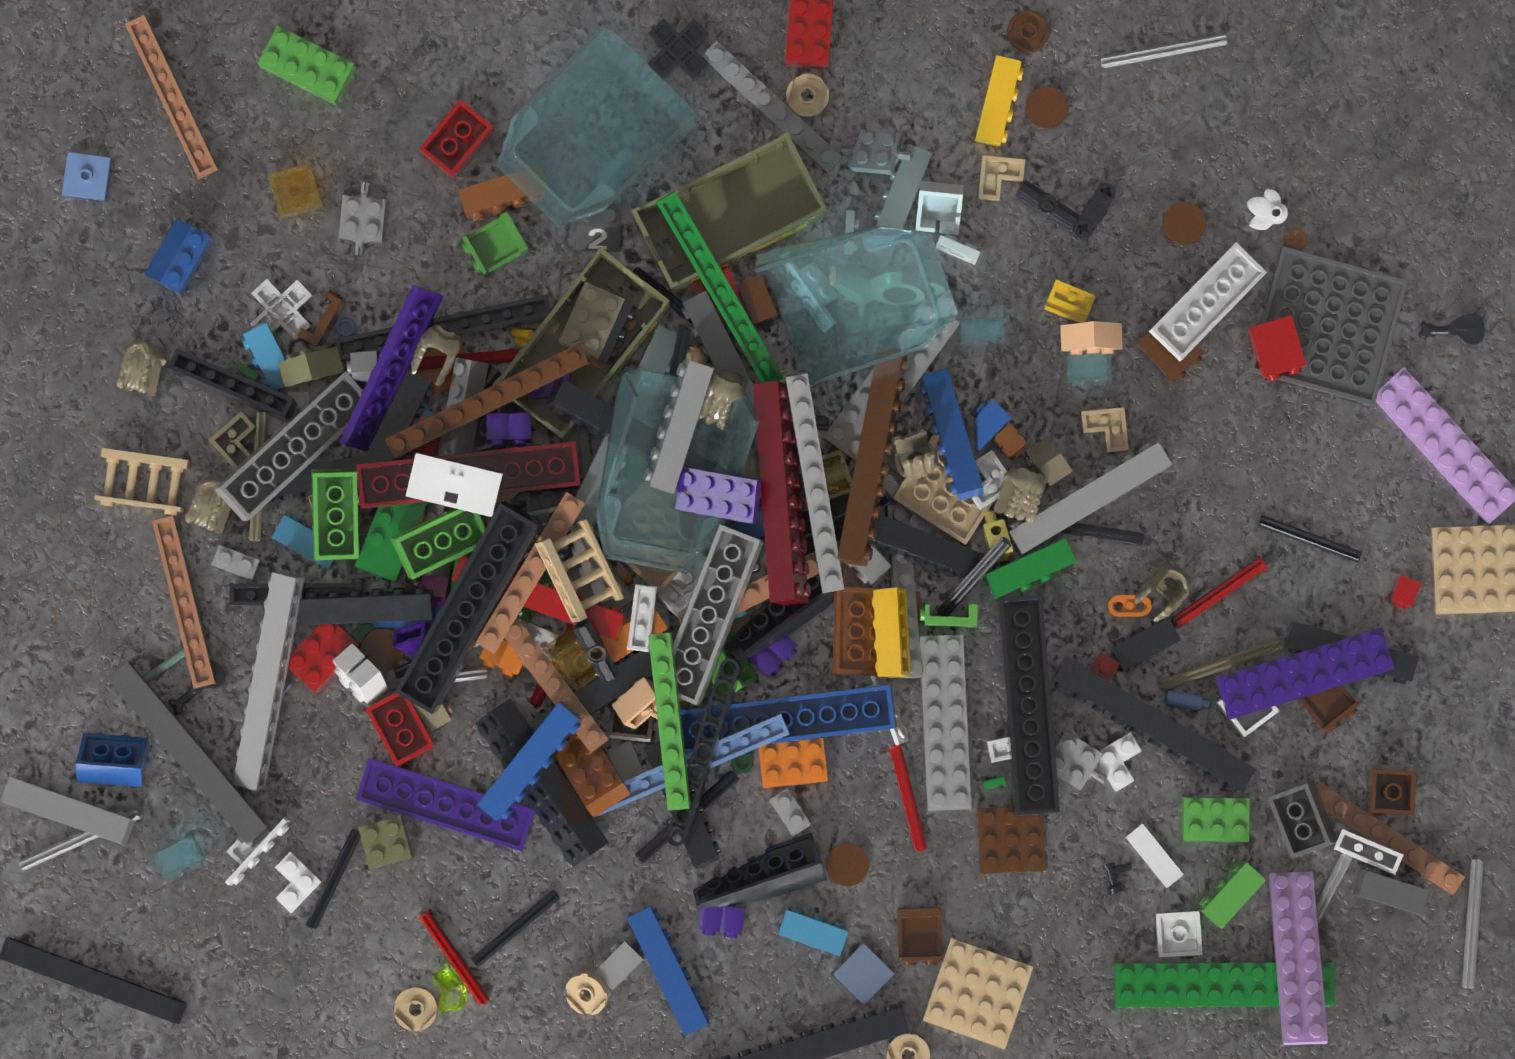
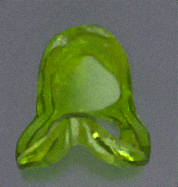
[432,969,467,1014]

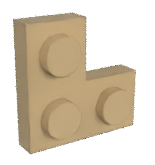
[978,155,1025,201]
[1081,407,1129,453]

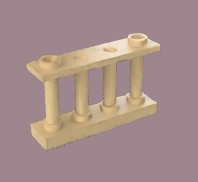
[94,448,191,516]
[534,519,623,623]

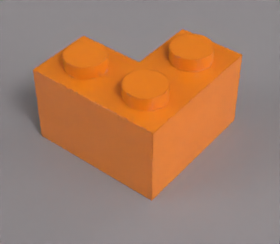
[479,640,524,678]

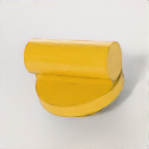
[511,328,534,347]

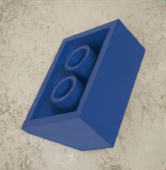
[144,218,214,296]
[974,399,1012,453]
[75,733,148,787]

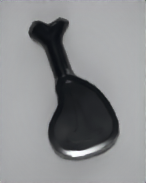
[1419,314,1485,346]
[168,659,226,715]

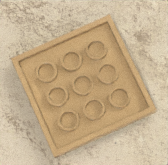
[892,434,993,546]
[1431,525,1515,614]
[923,938,1033,1049]

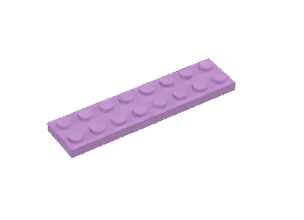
[1376,367,1515,524]
[1268,872,1328,1045]

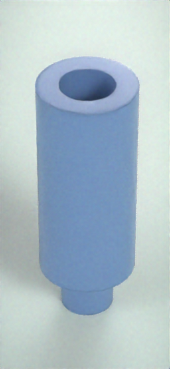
[1165,690,1210,711]

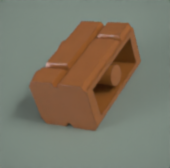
[992,424,1026,459]

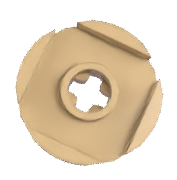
[786,74,829,118]
[566,970,610,1015]
[394,987,438,1031]
[886,1033,930,1059]

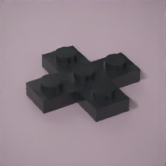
[648,18,709,80]

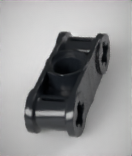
[1072,183,1116,242]

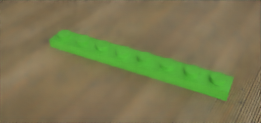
[648,632,691,810]

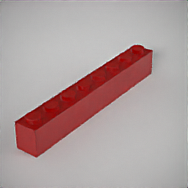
[451,553,626,640]

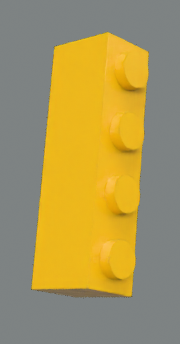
[975,55,1024,148]
[872,587,911,678]

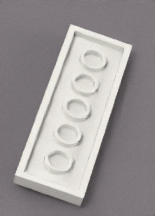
[1149,242,1267,361]

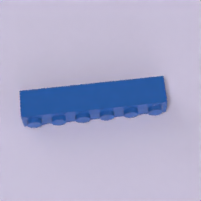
[920,369,984,501]
[477,701,582,822]
[627,906,711,1036]

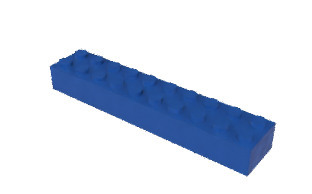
[680,684,897,754]

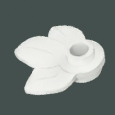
[1247,188,1288,230]

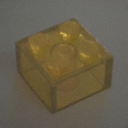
[268,163,324,219]

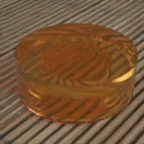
[1284,230,1307,251]

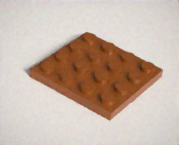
[833,587,920,679]

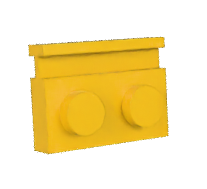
[1044,280,1096,323]

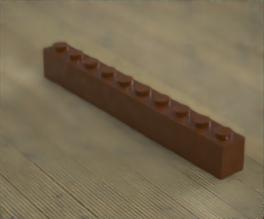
[385,342,593,459]
[837,347,909,567]

